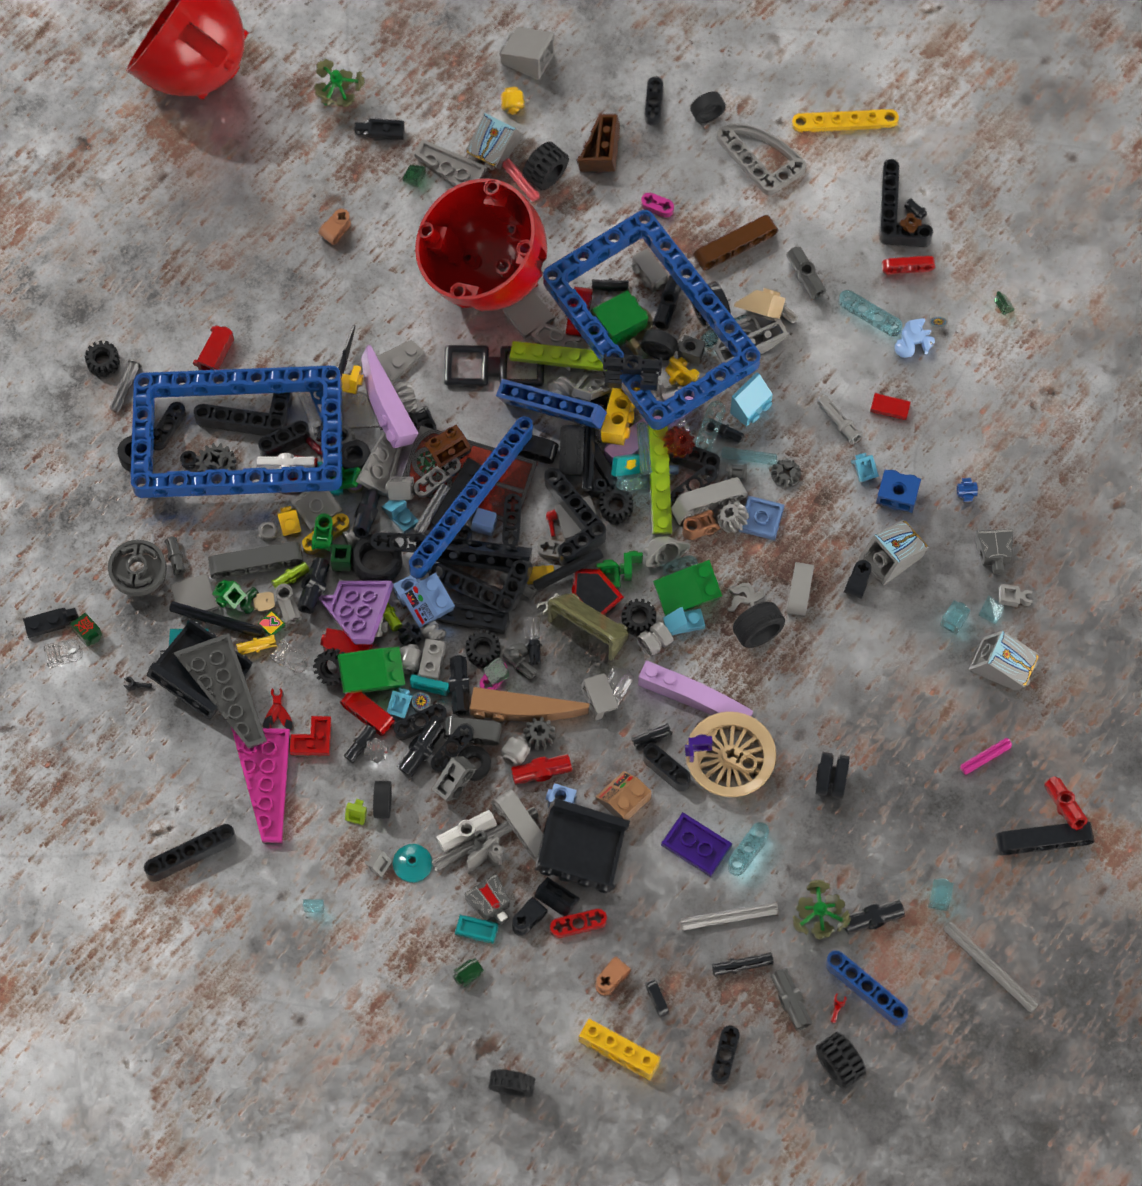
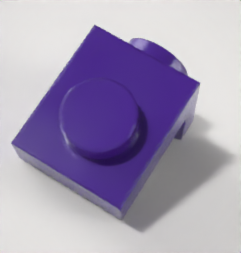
[685,734,713,762]

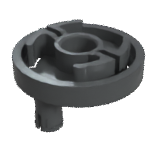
[108,540,167,596]

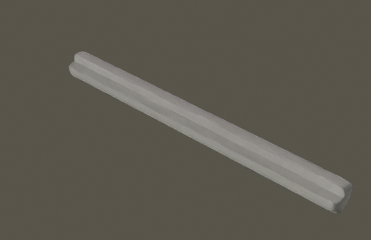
[432,807,538,871]
[944,922,1038,1012]

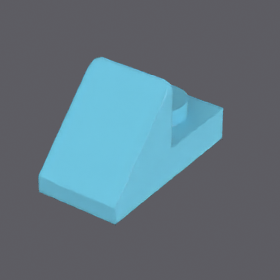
[381,500,419,533]
[663,607,705,635]

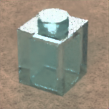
[940,600,970,635]
[928,878,954,911]

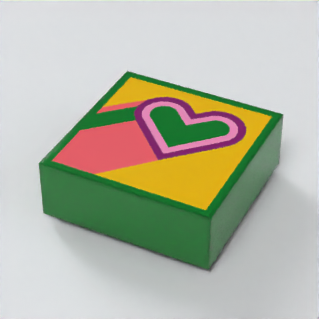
[258,611,285,636]

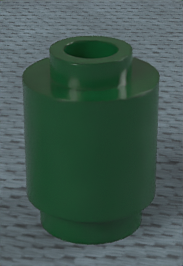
[453,958,484,987]

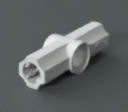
[257,453,315,469]
[436,810,497,853]

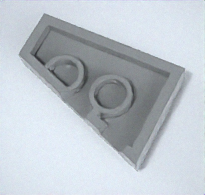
[572,371,612,401]

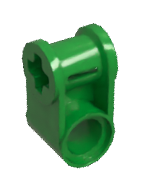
[311,513,334,552]

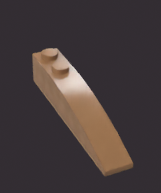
[470,687,589,722]

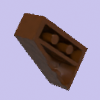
[577,114,620,172]

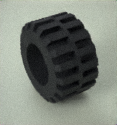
[522,141,569,191]
[816,1032,866,1089]

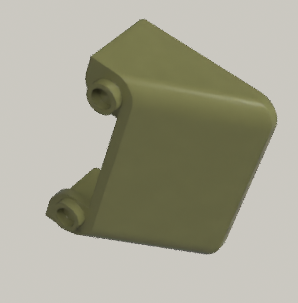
[548,593,629,661]

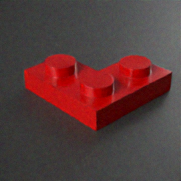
[290,716,331,756]

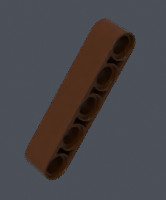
[693,215,778,271]

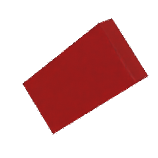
[870,393,911,420]

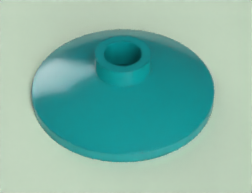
[393,844,432,882]

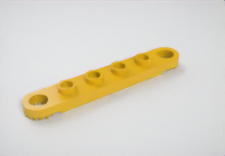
[792,109,899,132]

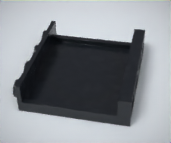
[146,618,253,720]
[535,798,630,893]

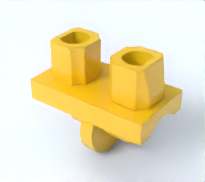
[665,356,700,387]

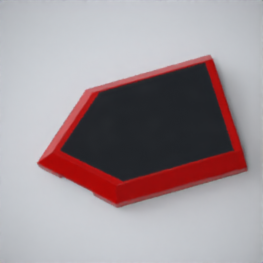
[572,569,624,615]

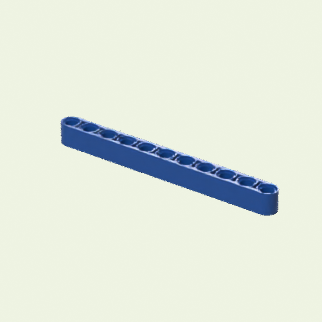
[409,416,533,579]

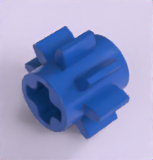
[957,478,978,502]

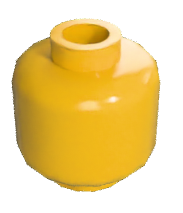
[500,87,525,115]

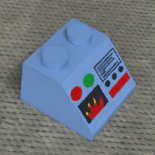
[401,573,455,628]

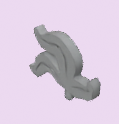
[727,583,764,612]

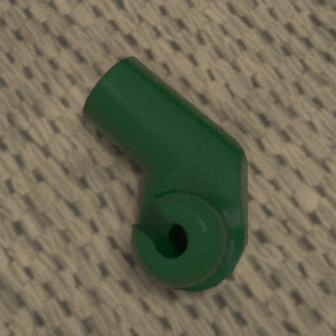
[240,587,259,614]

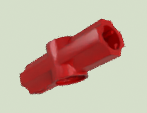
[511,754,572,785]
[1044,776,1087,830]

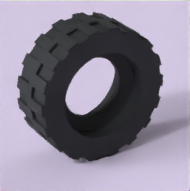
[488,1069,536,1097]

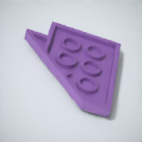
[319,581,394,644]

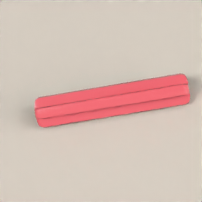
[502,159,540,202]

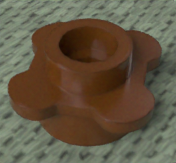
[900,213,922,233]

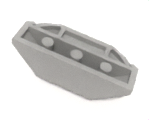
[714,314,789,363]

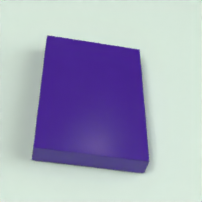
[661,812,733,877]

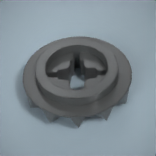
[771,458,801,487]

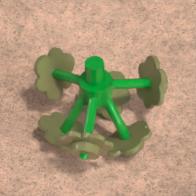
[314,58,365,107]
[793,880,850,939]

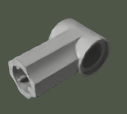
[275,584,301,624]

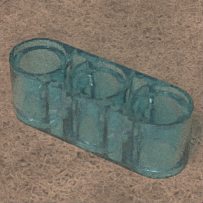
[728,822,769,876]

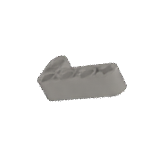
[671,477,748,527]
[491,789,543,862]

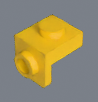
[341,365,364,394]
[277,506,301,536]

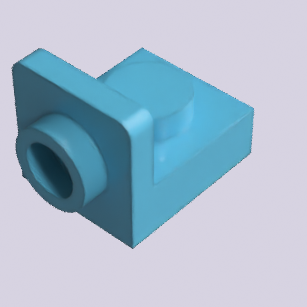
[851,453,879,482]
[387,687,414,718]

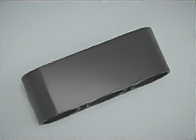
[443,717,502,746]

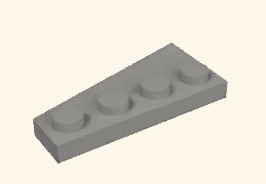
[414,139,487,186]
[356,430,402,497]

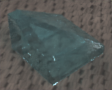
[979,595,1004,624]

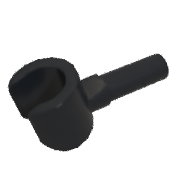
[123,676,152,691]

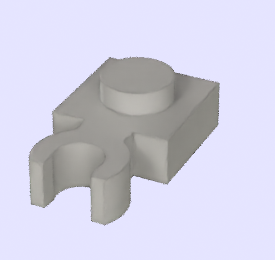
[999,584,1033,607]

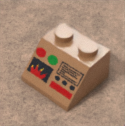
[595,771,652,820]

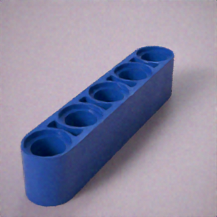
[826,950,908,1026]

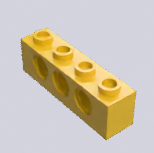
[601,387,640,446]
[579,1018,660,1081]

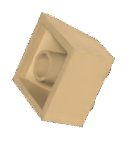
[734,288,786,319]

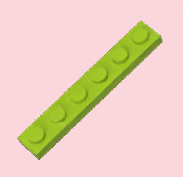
[509,341,607,371]
[648,425,672,534]

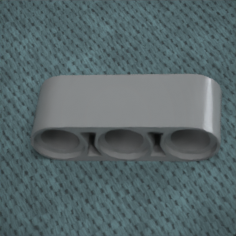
[786,562,814,616]

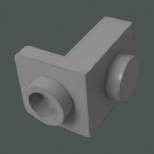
[655,379,682,402]

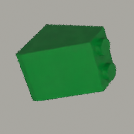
[591,290,649,346]

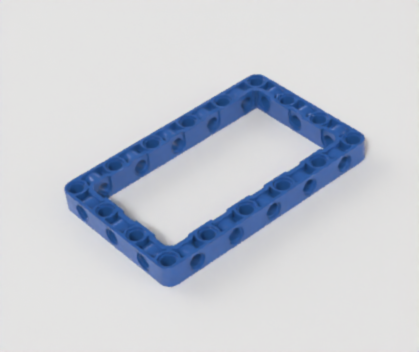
[543,210,760,430]
[131,365,342,498]

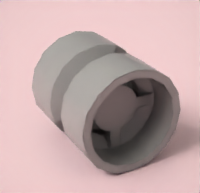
[637,621,674,657]

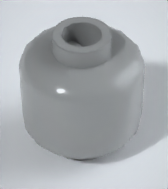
[400,644,423,674]
[501,737,530,767]

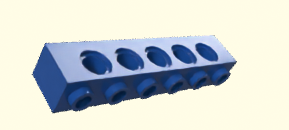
[496,379,607,429]

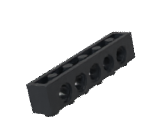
[416,533,532,573]

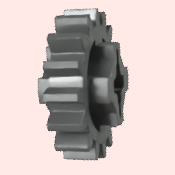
[195,443,237,483]

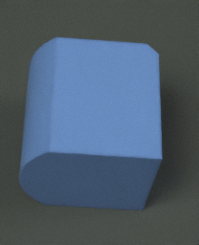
[471,508,497,536]

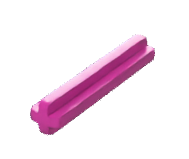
[960,738,1012,775]

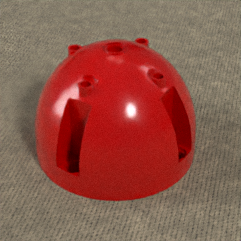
[126,0,249,100]
[415,178,547,312]

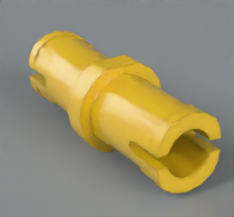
[236,634,277,655]

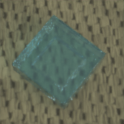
[303,899,325,913]

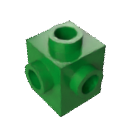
[212,580,246,609]

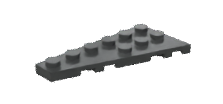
[174,633,267,749]

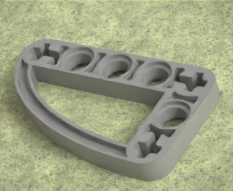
[717,124,806,195]

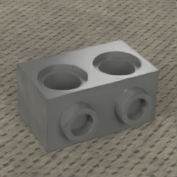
[432,756,477,801]

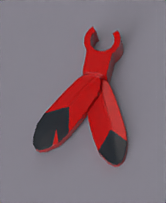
[263,688,293,730]

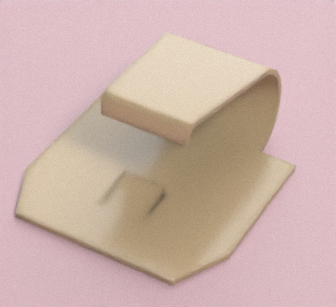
[626,338,641,355]
[253,592,275,612]

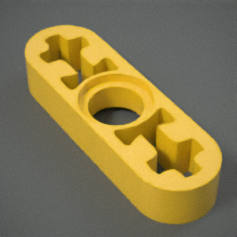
[302,513,350,555]

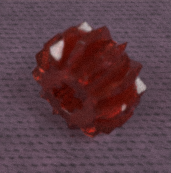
[663,426,695,458]

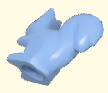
[895,318,935,358]

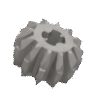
[393,381,417,413]
[716,501,749,534]

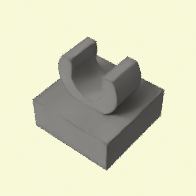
[364,849,392,877]

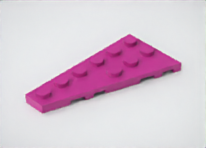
[231,727,290,843]

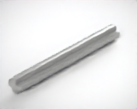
[680,902,779,930]

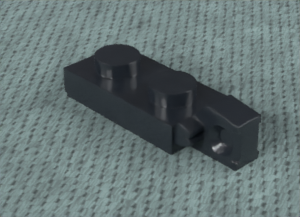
[354,118,405,140]
[23,608,78,638]

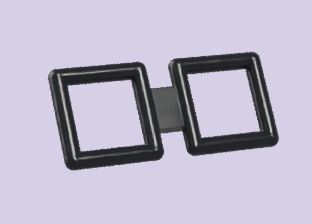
[444,345,544,387]

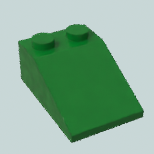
[653,560,722,616]
[338,647,405,693]

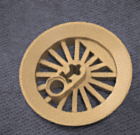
[686,712,776,797]

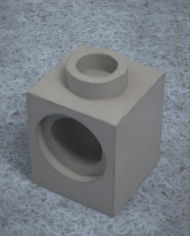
[385,476,415,501]

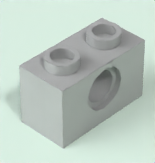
[418,639,446,681]

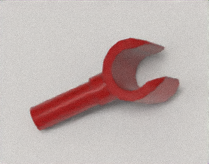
[546,509,558,537]
[830,993,846,1023]

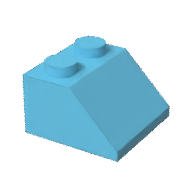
[730,372,773,427]

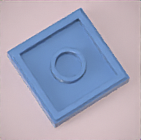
[738,496,784,540]

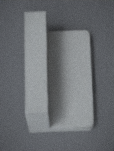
[581,673,619,721]

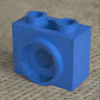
[876,470,921,513]

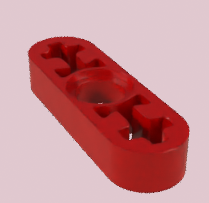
[881,256,935,274]
[550,909,607,938]

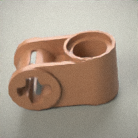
[318,209,351,245]
[682,510,720,540]
[595,956,632,996]

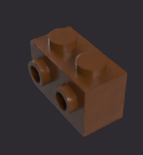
[424,425,472,468]

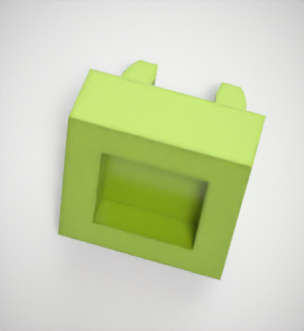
[345,799,367,825]

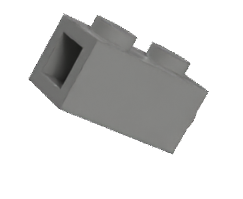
[631,248,668,292]

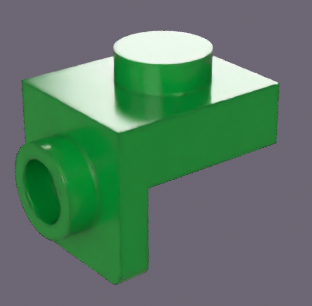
[329,467,361,489]
[620,551,643,581]
[597,560,621,588]

